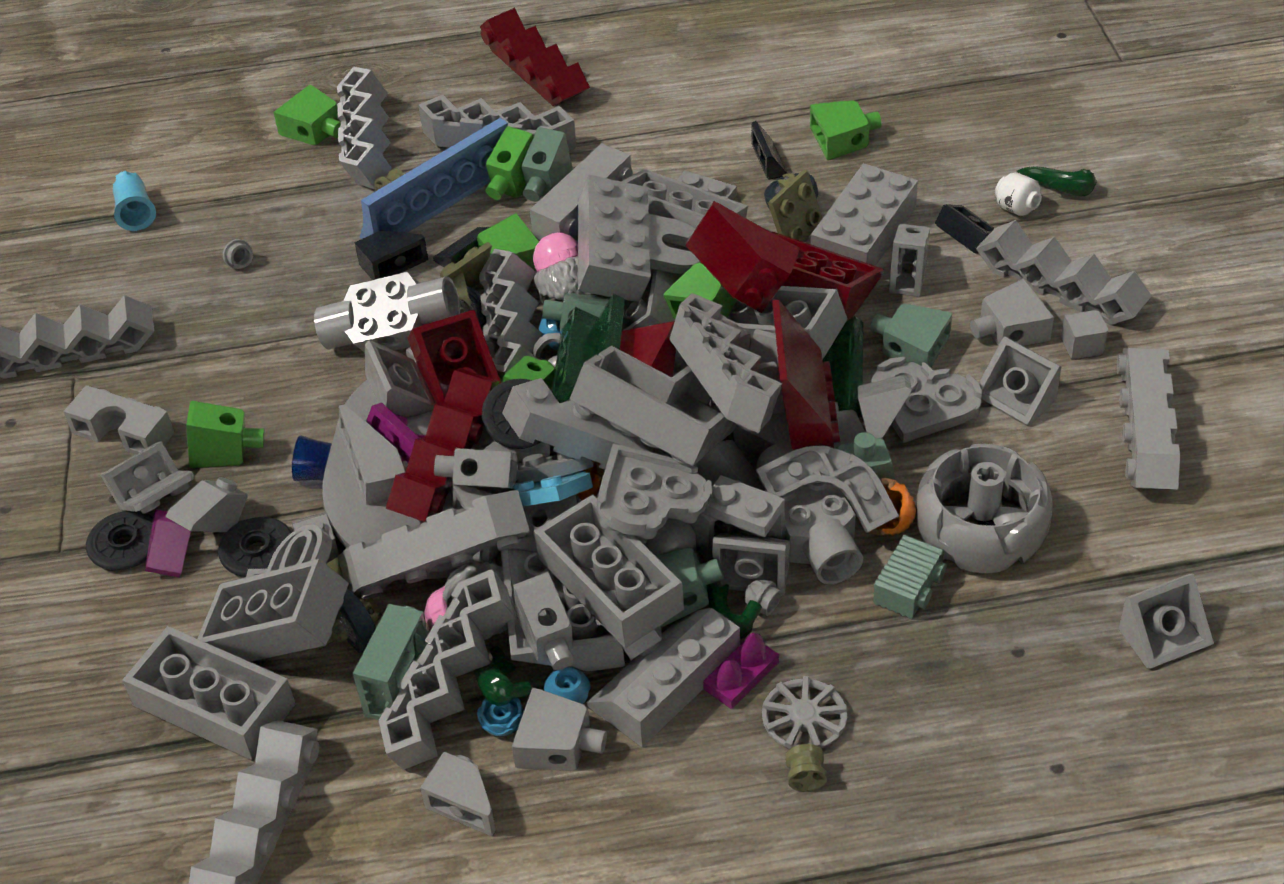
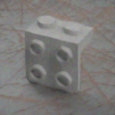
[100,442,195,514]
[702,475,785,540]

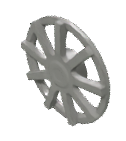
[762,676,847,749]

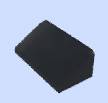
[751,121,788,180]
[935,204,994,254]
[433,227,490,267]

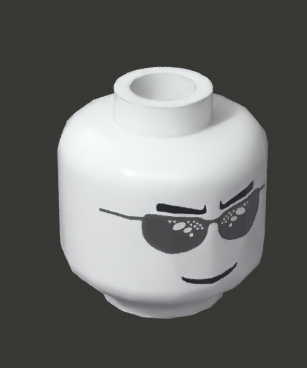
[995,172,1042,216]

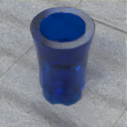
[292,435,332,481]

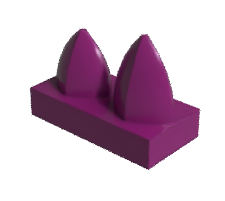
[366,403,425,462]
[703,633,779,709]

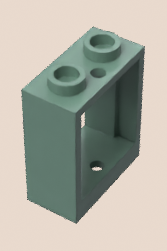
[353,604,428,720]

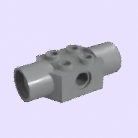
[314,272,460,352]
[756,441,863,584]

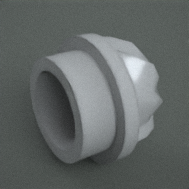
[222,239,253,269]
[745,580,782,616]

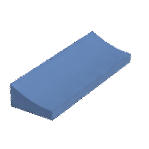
[360,118,508,239]

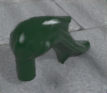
[1016,166,1097,197]
[706,582,762,639]
[473,646,532,706]

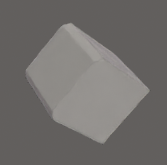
[1061,310,1108,360]

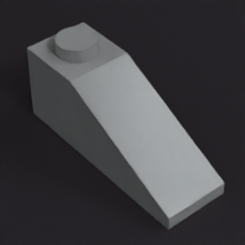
[339,404,408,505]

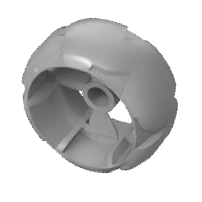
[916,444,1053,573]

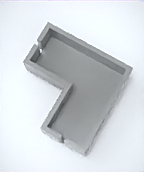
[570,346,739,466]

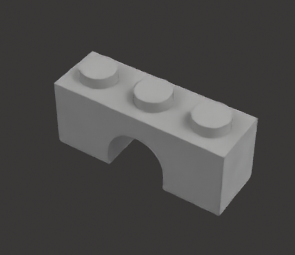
[63,385,174,455]

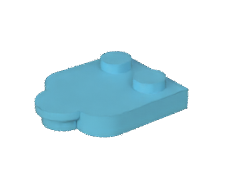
[513,471,593,506]

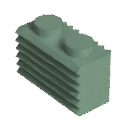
[873,535,947,619]

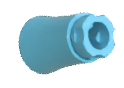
[113,171,156,231]

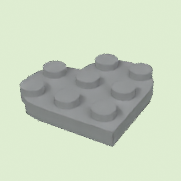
[871,357,982,443]
[597,443,712,539]

